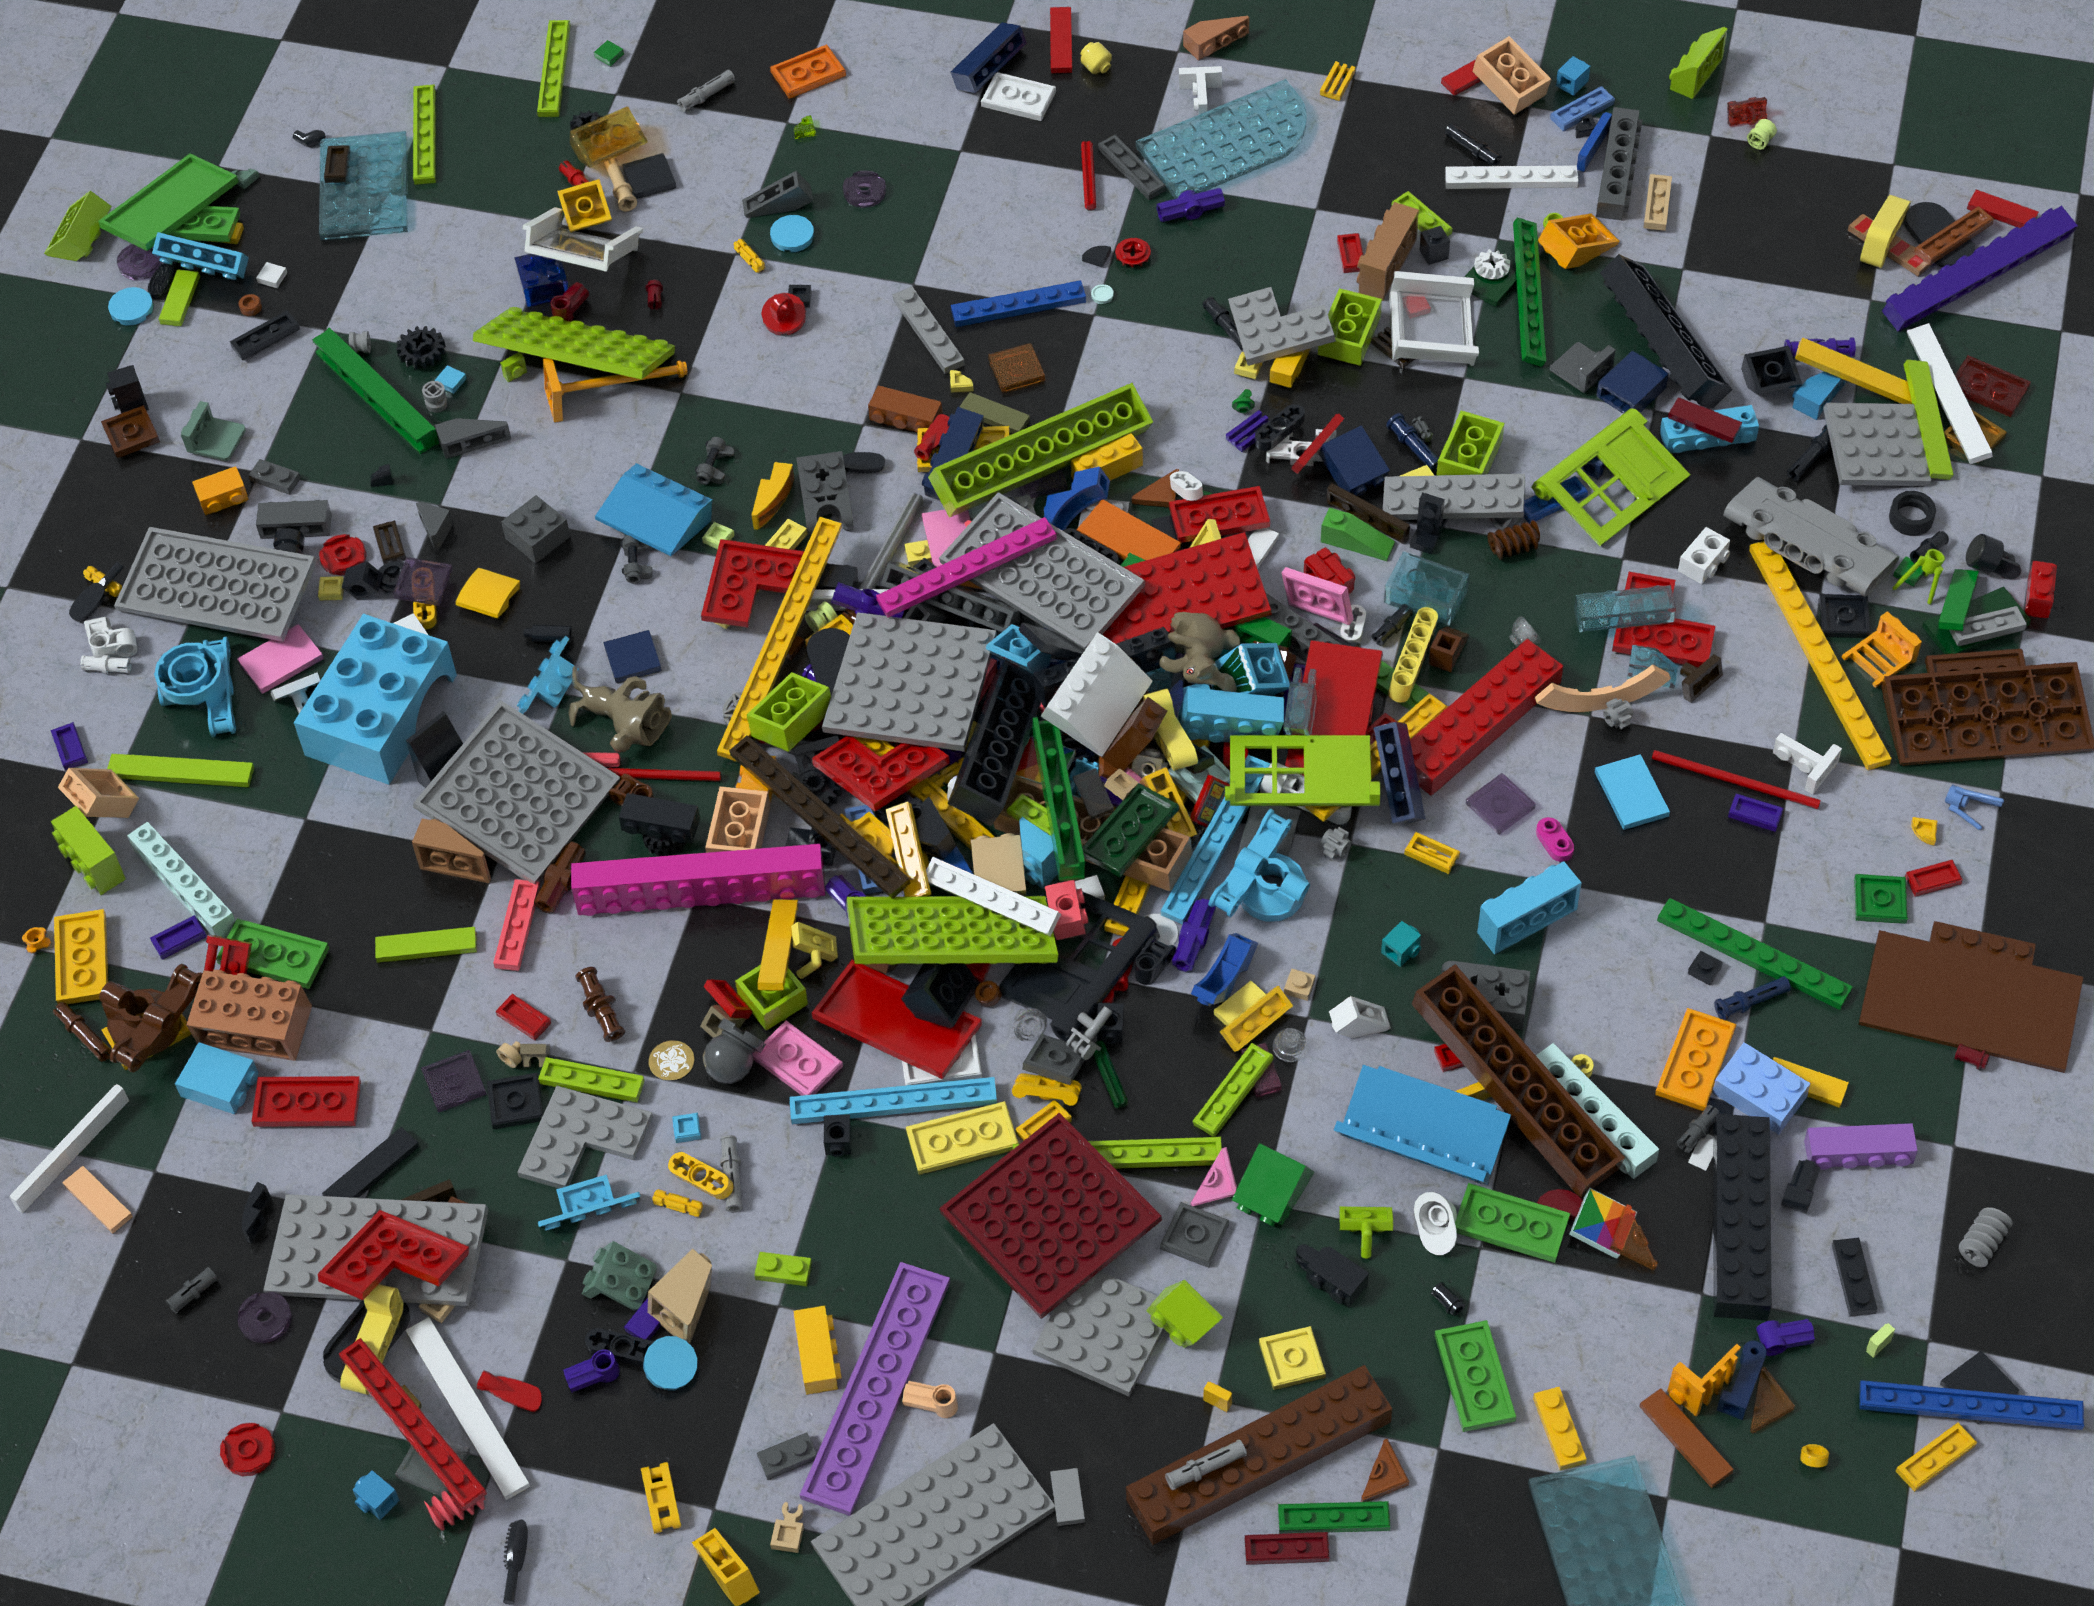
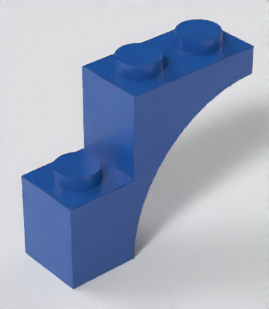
[1044,466,1110,531]
[1191,933,1258,1006]

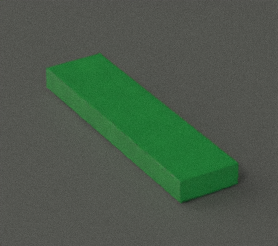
[1939,569,1979,631]
[1278,1501,1390,1534]

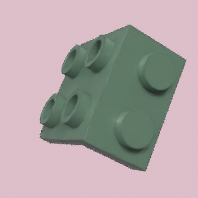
[181,401,246,461]
[582,1241,657,1311]

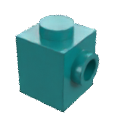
[1381,921,1421,967]

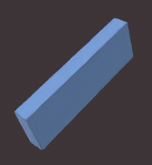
[1550,86,1615,131]

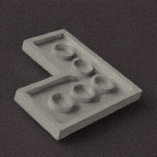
[1228,287,1335,366]
[517,1086,653,1188]

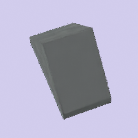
[416,502,453,550]

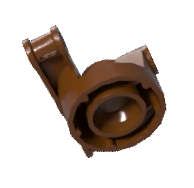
[99,964,203,1072]

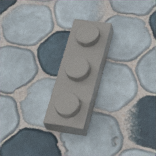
[1949,606,2027,646]

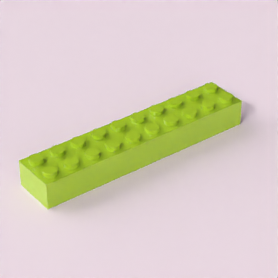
[928,383,1153,518]

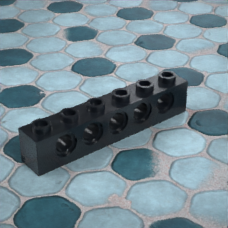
[1033,627,1176,708]

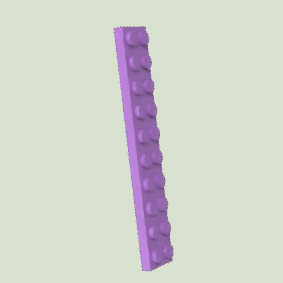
[800,1262,950,1516]

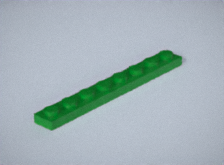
[1513,217,1546,367]
[1657,898,1853,1010]

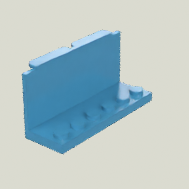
[1334,1065,1511,1186]

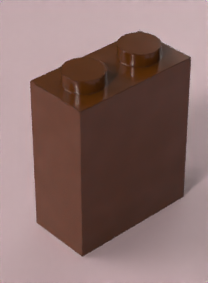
[1103,697,1167,771]

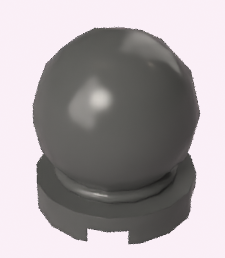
[702,1018,766,1084]

